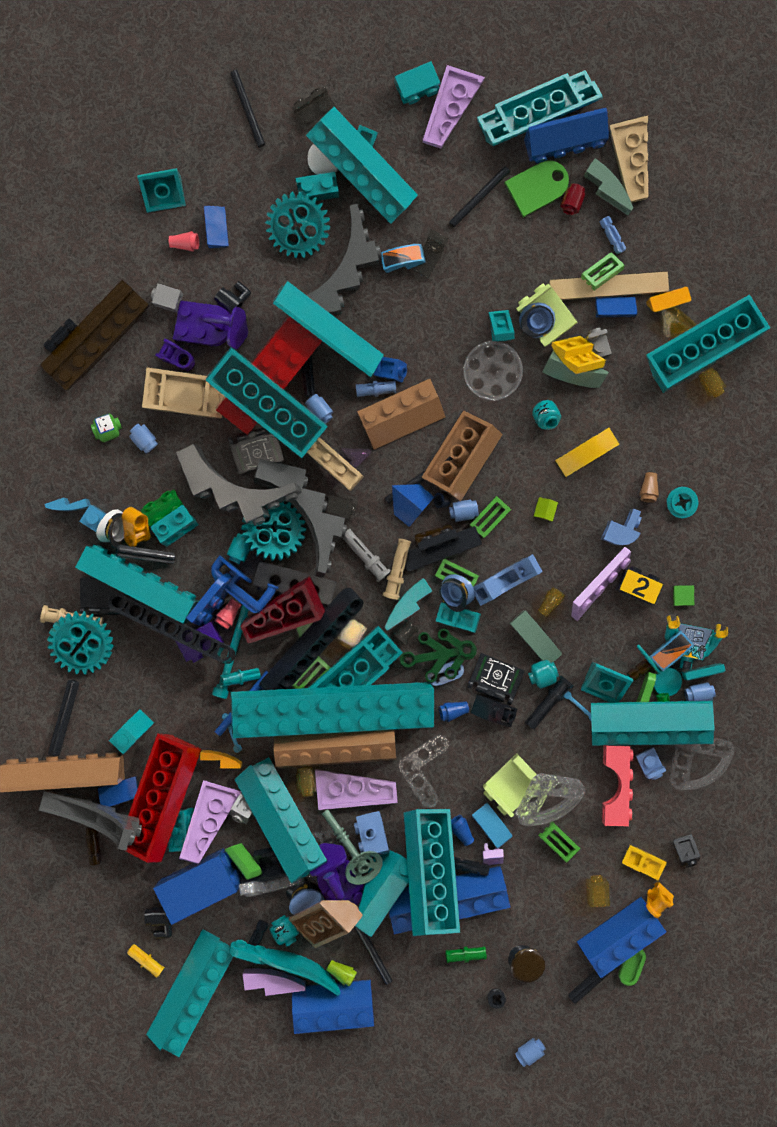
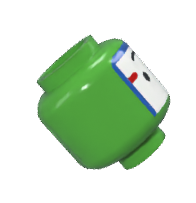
[91,413,122,442]

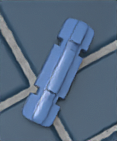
[600,216,626,254]

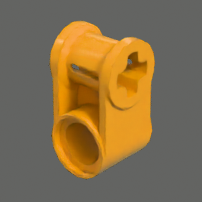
[122,507,151,547]
[646,882,674,918]

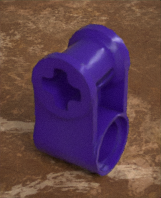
[155,338,195,371]

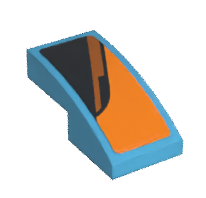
[381,244,426,273]
[649,630,694,671]

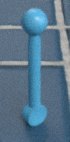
[564,691,591,721]
[222,713,242,753]

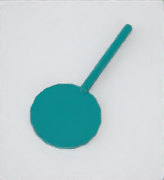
[637,645,682,696]

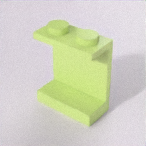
[516,283,578,347]
[483,753,546,817]

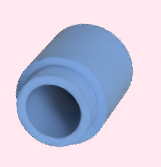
[305,394,333,424]
[129,424,158,454]
[449,499,479,522]
[684,682,716,701]
[515,1038,546,1067]

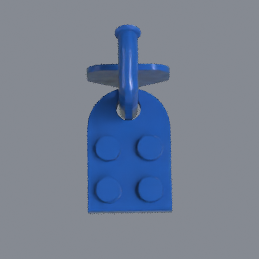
[186,555,278,626]

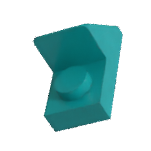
[489,310,515,342]

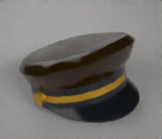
[508,945,545,983]

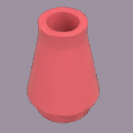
[169,231,199,251]
[215,599,241,629]

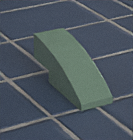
[584,158,633,215]
[542,350,608,388]
[509,610,562,663]

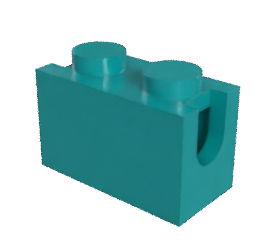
[394,61,441,105]
[296,172,339,201]

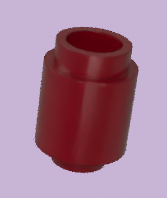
[560,184,585,215]

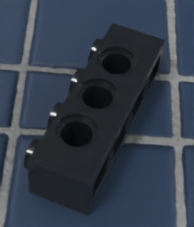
[253,562,337,607]

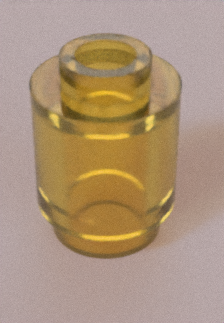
[699,368,727,398]
[295,767,317,797]

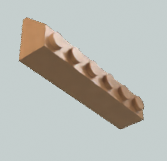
[274,729,396,768]
[0,752,125,792]

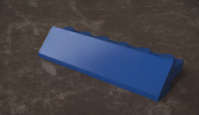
[389,866,511,934]

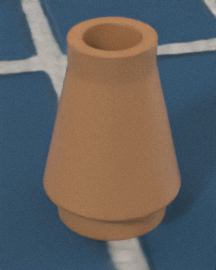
[639,472,659,503]

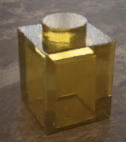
[338,619,367,649]
[586,875,610,907]

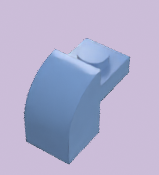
[601,509,642,546]

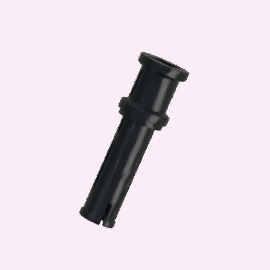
[525,675,574,730]

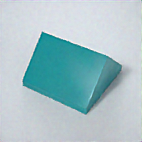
[137,168,186,212]
[581,662,633,703]

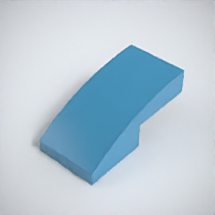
[45,498,91,511]
[472,803,513,849]

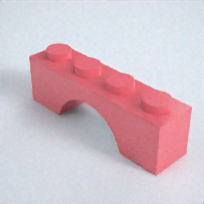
[602,745,633,826]

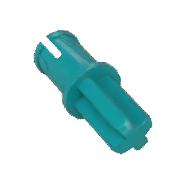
[220,668,261,687]

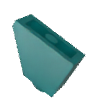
[109,709,154,754]

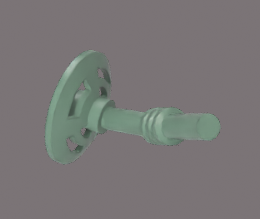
[322,809,383,885]

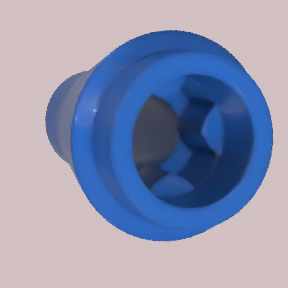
[439,701,469,722]
[451,815,474,846]

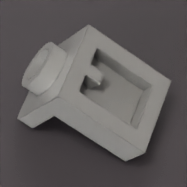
[585,328,612,357]
[230,793,252,824]

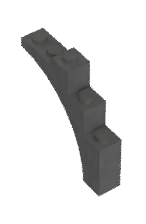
[306,204,382,315]
[176,444,303,526]
[253,458,347,578]
[39,789,142,851]

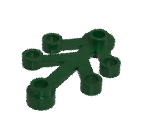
[400,629,477,683]

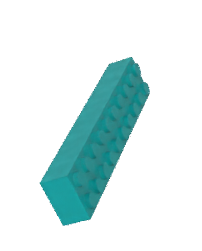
[231,682,434,738]

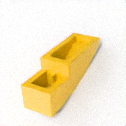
[555,428,619,477]

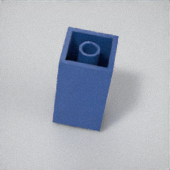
[153,848,241,925]

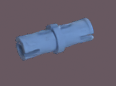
[356,380,396,397]

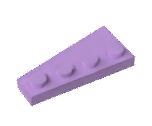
[423,65,485,148]
[571,547,631,621]
[315,769,398,810]
[179,780,241,864]

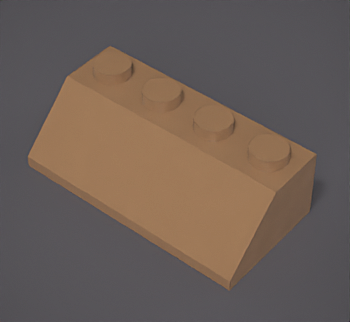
[357,379,445,450]
[422,411,503,501]
[288,900,363,948]

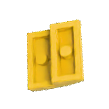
[551,336,606,374]

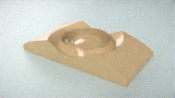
[142,368,224,419]

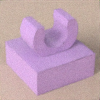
[483,843,504,865]

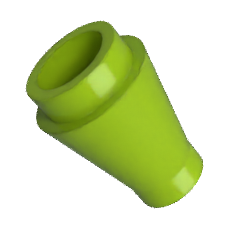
[326,960,357,986]

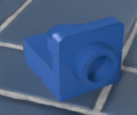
[374,357,407,383]

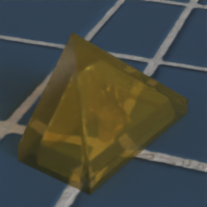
[661,306,697,337]

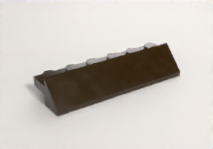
[40,280,150,391]

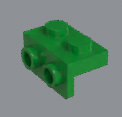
[141,489,189,527]

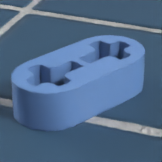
[427,661,464,686]

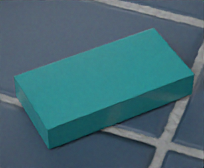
[681,663,726,680]

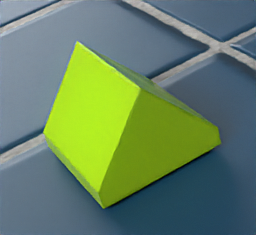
[534,497,558,522]

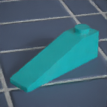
[355,850,409,937]

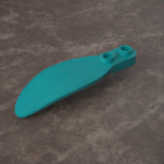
[229,940,340,996]

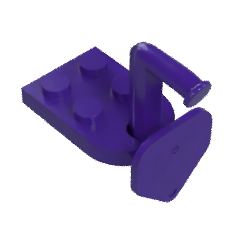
[173,301,248,349]
[309,843,364,905]

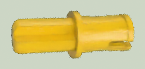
[127,945,165,978]

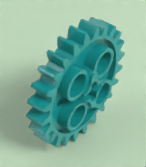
[265,191,330,258]
[241,502,306,561]
[47,611,114,674]

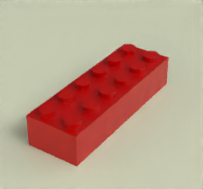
[215,315,322,435]
[124,733,201,863]

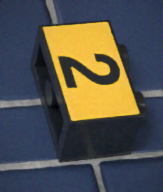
[615,566,664,606]

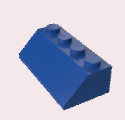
[524,108,609,163]
[577,897,666,978]
[292,980,374,1034]

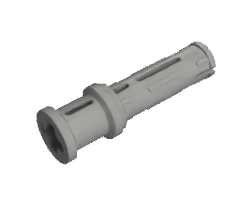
[341,528,391,582]

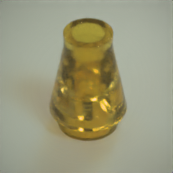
[538,587,565,617]

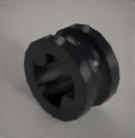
[487,988,506,1009]

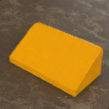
[646,287,691,312]

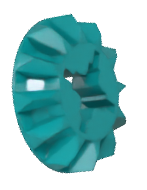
[666,487,698,518]

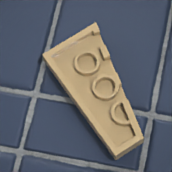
[608,116,648,203]

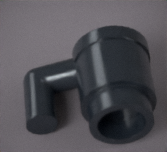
[214,281,251,314]
[145,907,172,939]

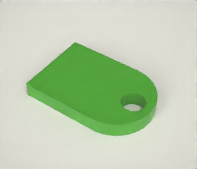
[504,161,569,218]

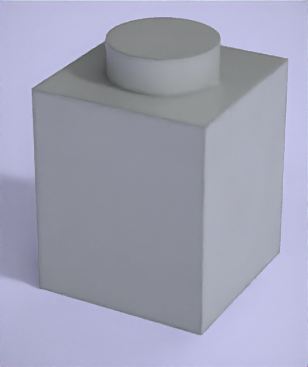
[151,284,183,313]

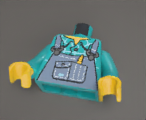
[664,616,728,670]

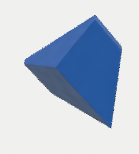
[392,484,434,527]

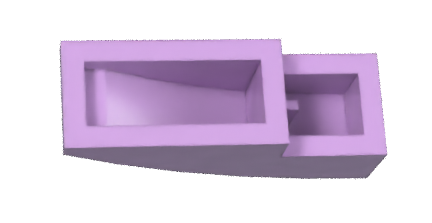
[243,968,306,996]

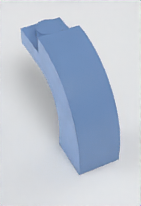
[473,554,543,606]

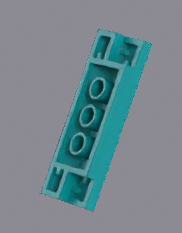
[477,70,603,146]
[306,107,418,224]
[273,281,384,377]
[309,626,403,688]
[591,701,715,746]
[234,757,327,884]
[146,929,233,1057]

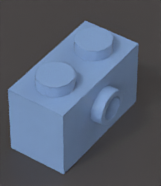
[354,811,390,857]

